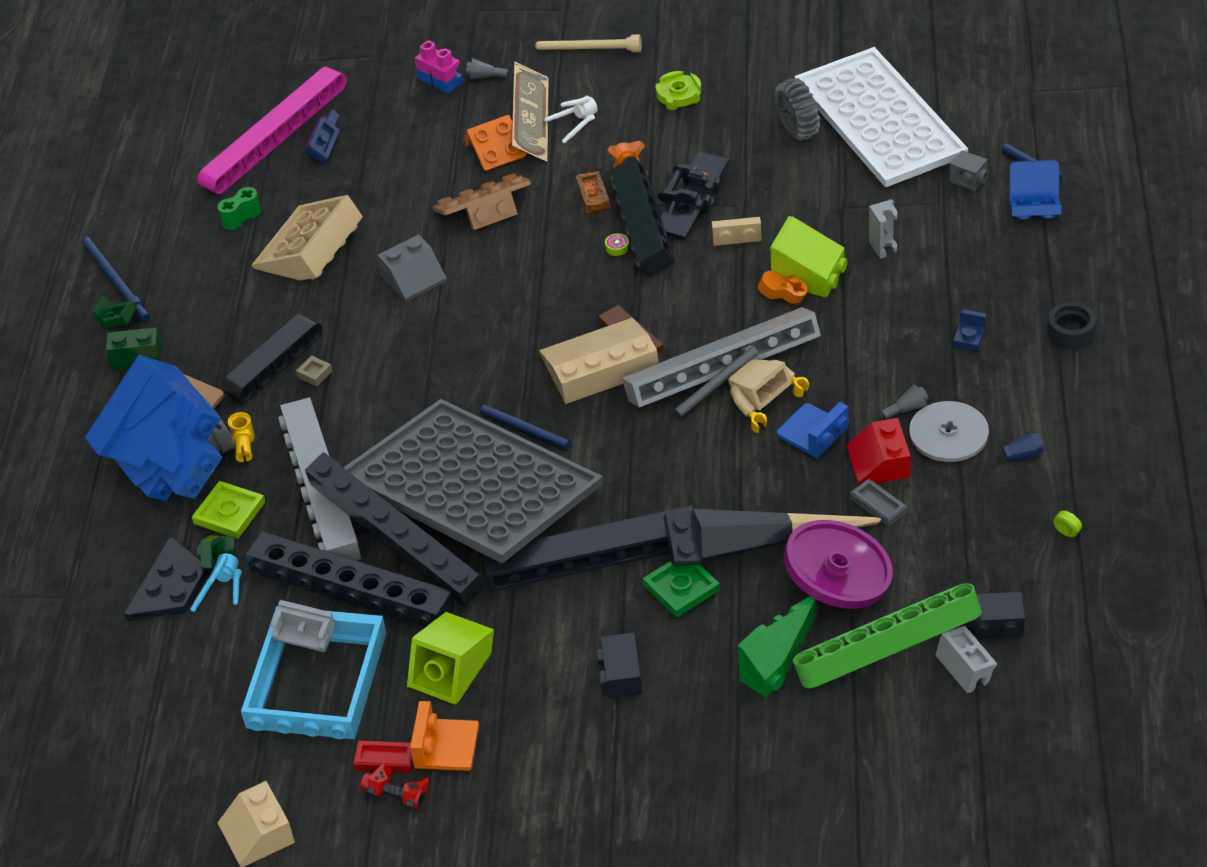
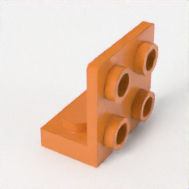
[464,115,526,172]
[410,701,479,771]

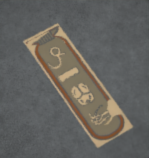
[512,62,548,161]

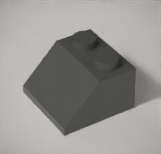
[377,234,447,302]

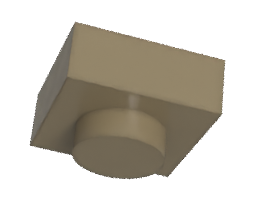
[296,356,332,387]

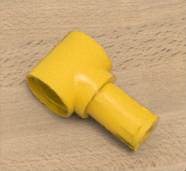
[228,412,255,462]

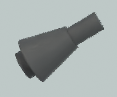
[466,58,508,80]
[881,384,929,420]

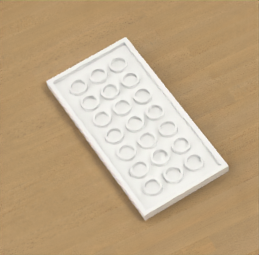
[795,47,968,187]

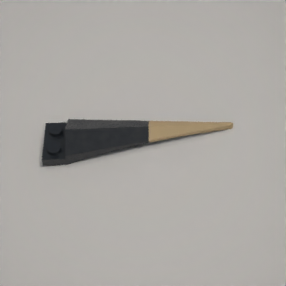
[663,509,881,566]

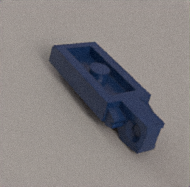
[304,110,340,164]

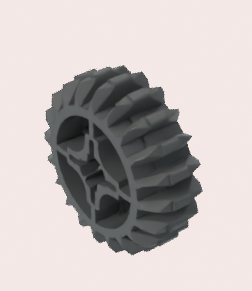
[775,78,820,141]

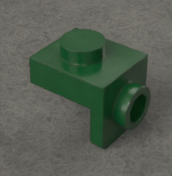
[92,296,137,329]
[197,535,236,568]

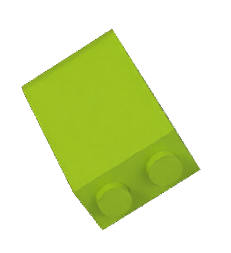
[770,216,847,297]
[407,612,494,705]

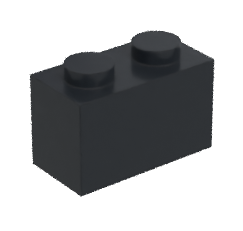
[965,592,1025,639]
[596,632,642,698]

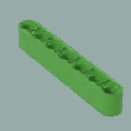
[793,583,982,688]

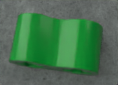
[218,187,261,230]

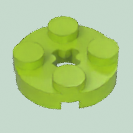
[656,71,701,110]

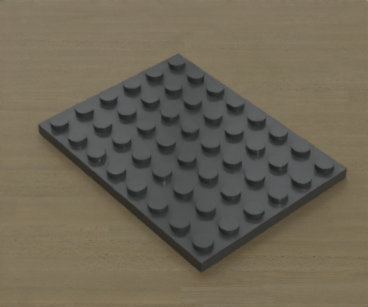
[343,399,603,563]

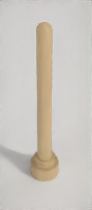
[535,34,642,53]

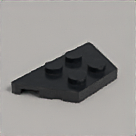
[124,537,209,621]

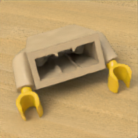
[728,359,809,433]

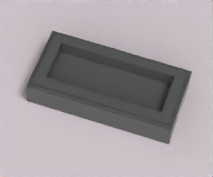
[850,479,908,527]

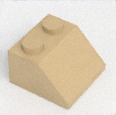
[218,781,295,867]

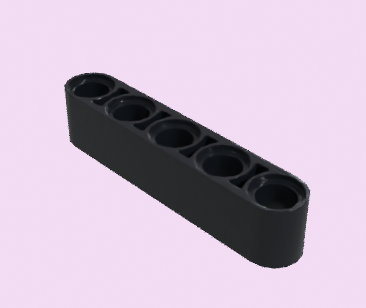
[221,314,322,403]

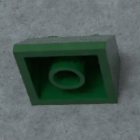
[106,328,164,371]

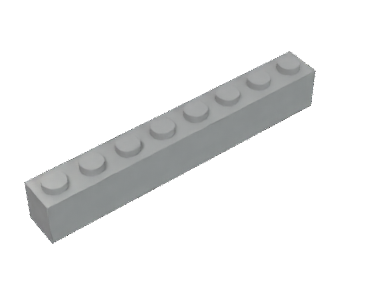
[622,307,821,407]
[278,397,361,561]

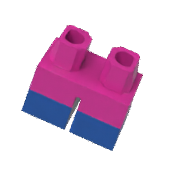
[415,41,463,94]

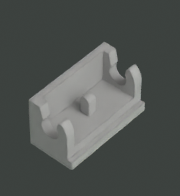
[869,199,898,259]
[271,600,335,652]
[935,626,997,693]

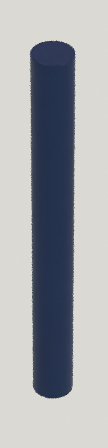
[480,404,571,450]

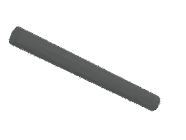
[675,346,759,417]

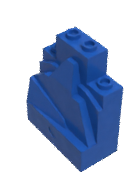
[85,355,222,501]

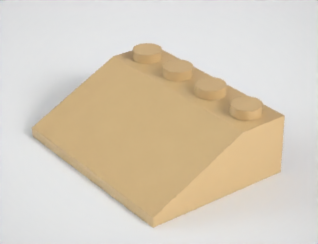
[252,195,363,281]
[539,318,659,404]

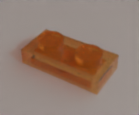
[576,171,610,212]

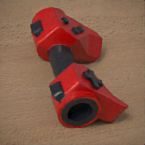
[361,763,429,809]

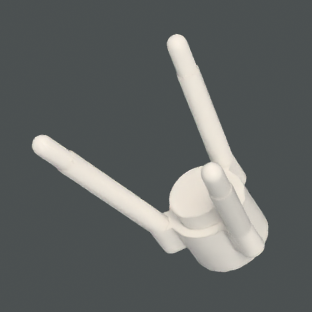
[544,96,597,143]

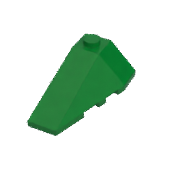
[738,596,816,698]

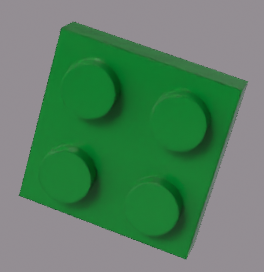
[643,561,720,618]

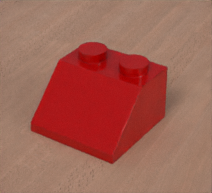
[846,418,911,486]

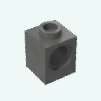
[950,150,989,191]

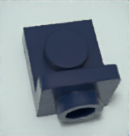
[953,309,986,352]

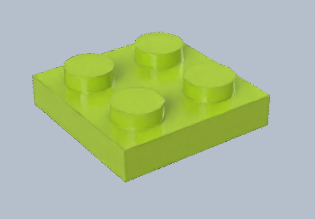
[192,481,265,539]

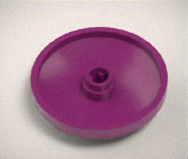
[784,520,893,609]

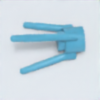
[191,553,242,612]

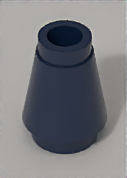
[1002,432,1044,461]

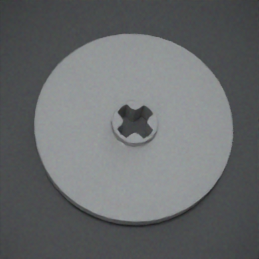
[909,401,989,462]

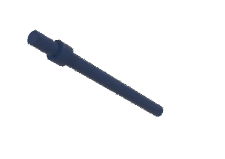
[82,237,150,322]

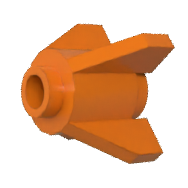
[607,141,648,180]

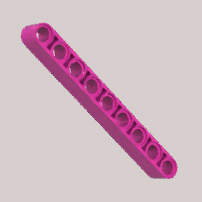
[197,67,347,194]

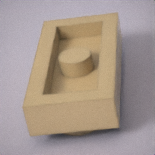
[712,217,762,246]

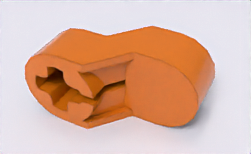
[758,271,808,304]

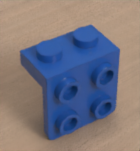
[1010,160,1062,219]
[777,402,849,458]

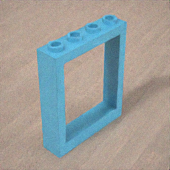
[241,606,386,739]

